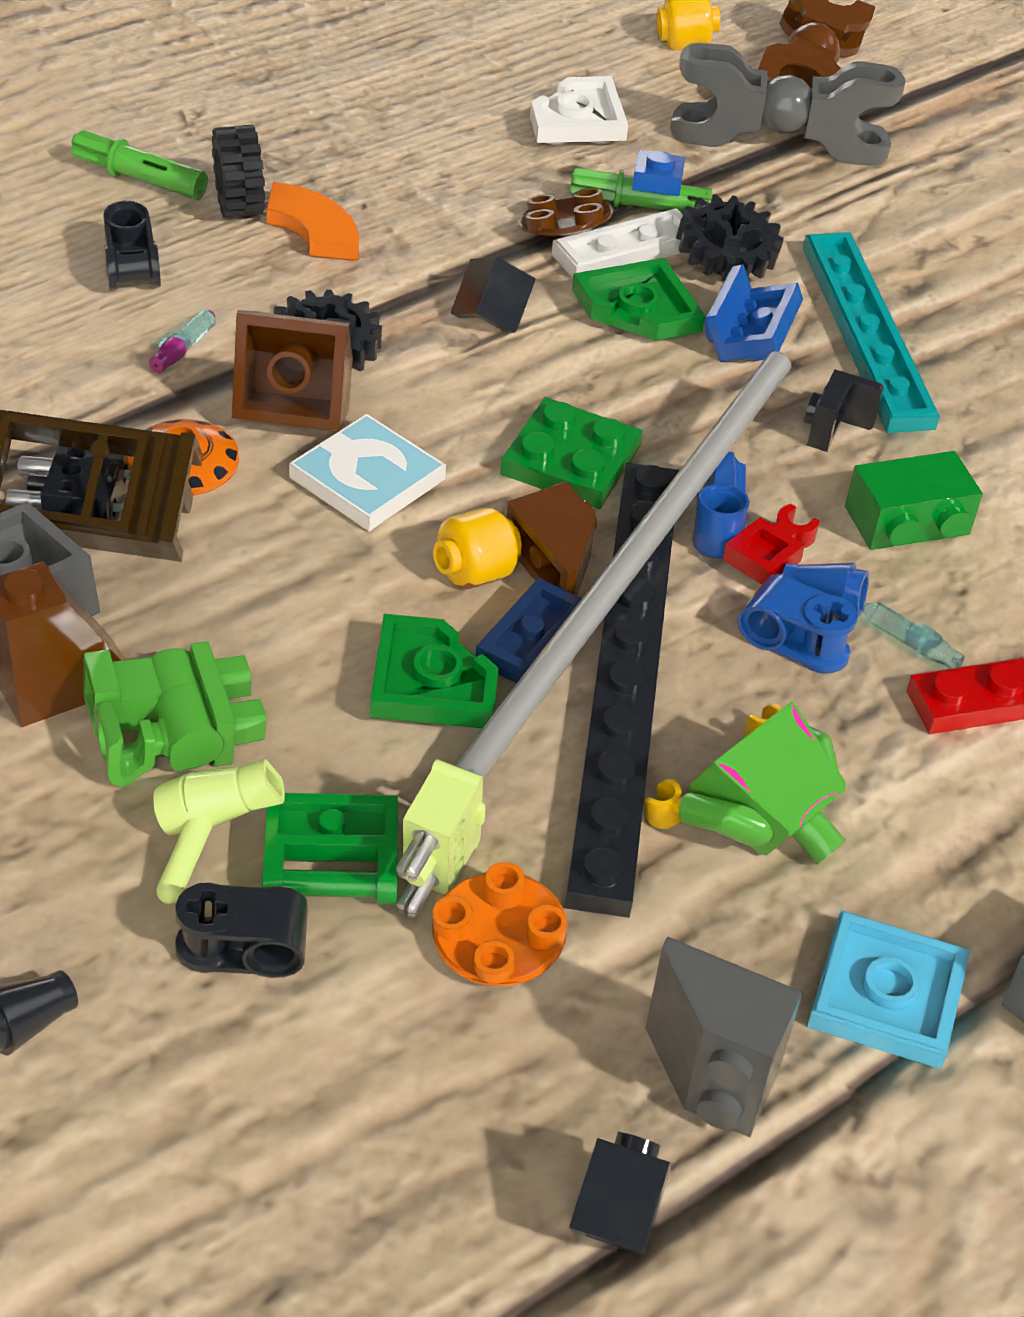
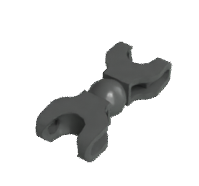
[670,43,906,165]

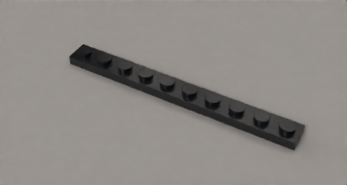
[565,463,680,918]

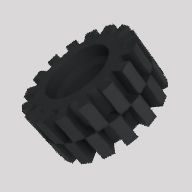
[212,125,265,217]

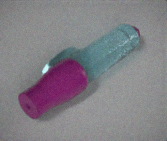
[149,309,216,373]

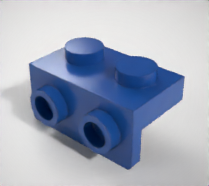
[705,265,803,362]

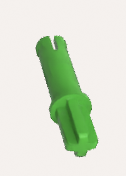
[71,130,208,200]
[570,168,712,214]

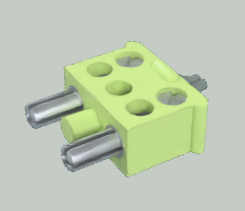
[396,759,486,918]

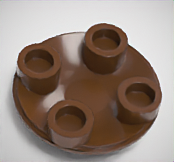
[518,188,614,237]

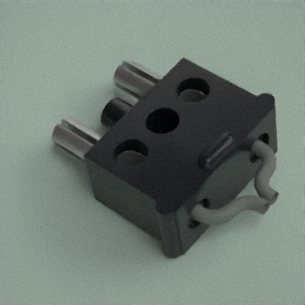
[4,446,131,520]

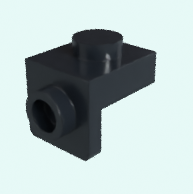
[804,369,884,452]

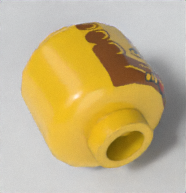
[433,508,522,589]

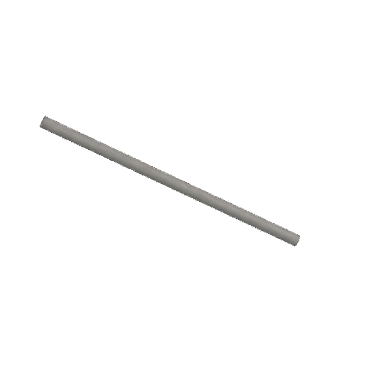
[454,351,791,779]

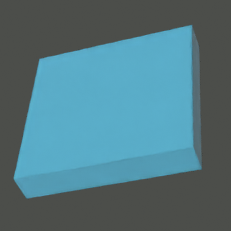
[807,910,970,1069]

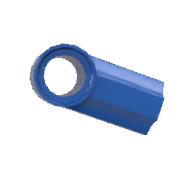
[692,452,750,559]

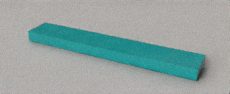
[803,232,940,433]

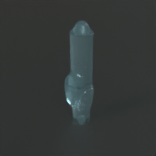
[863,602,965,669]

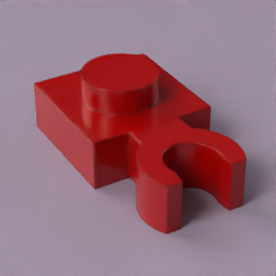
[723,504,820,585]

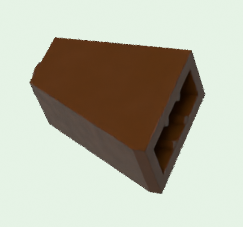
[0,561,125,728]

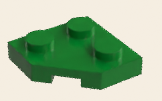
[572,258,705,340]
[370,613,499,728]

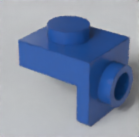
[632,150,685,196]

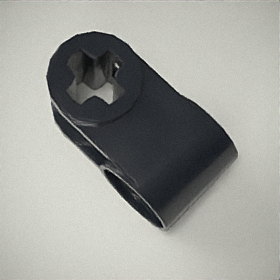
[103,200,161,291]
[175,882,308,978]

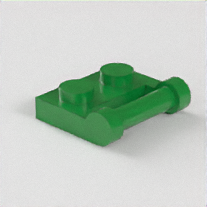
[262,793,398,904]

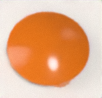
[432,862,567,986]

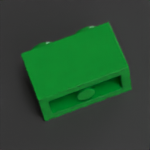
[845,451,983,550]

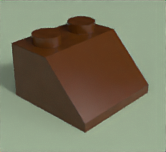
[232,310,353,431]

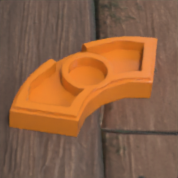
[267,182,359,260]

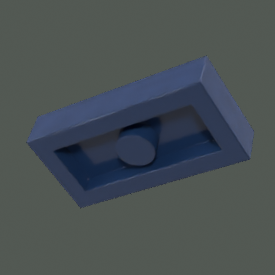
[475,577,582,683]

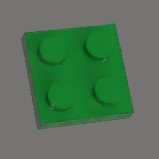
[500,397,643,509]

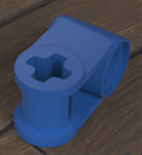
[738,574,858,673]

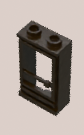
[0,410,203,562]

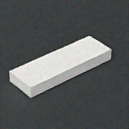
[552,209,683,278]

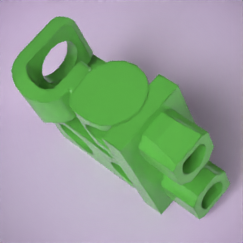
[83,641,266,787]

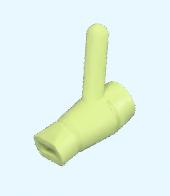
[153,759,285,904]

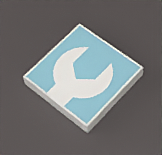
[289,414,446,531]

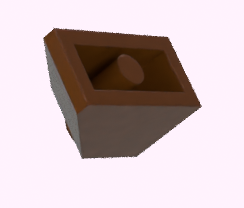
[506,481,597,596]

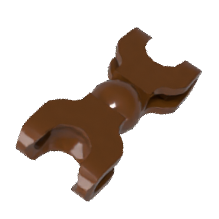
[758,0,876,88]

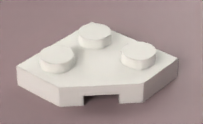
[530,76,628,145]

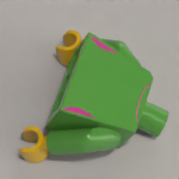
[644,701,846,864]

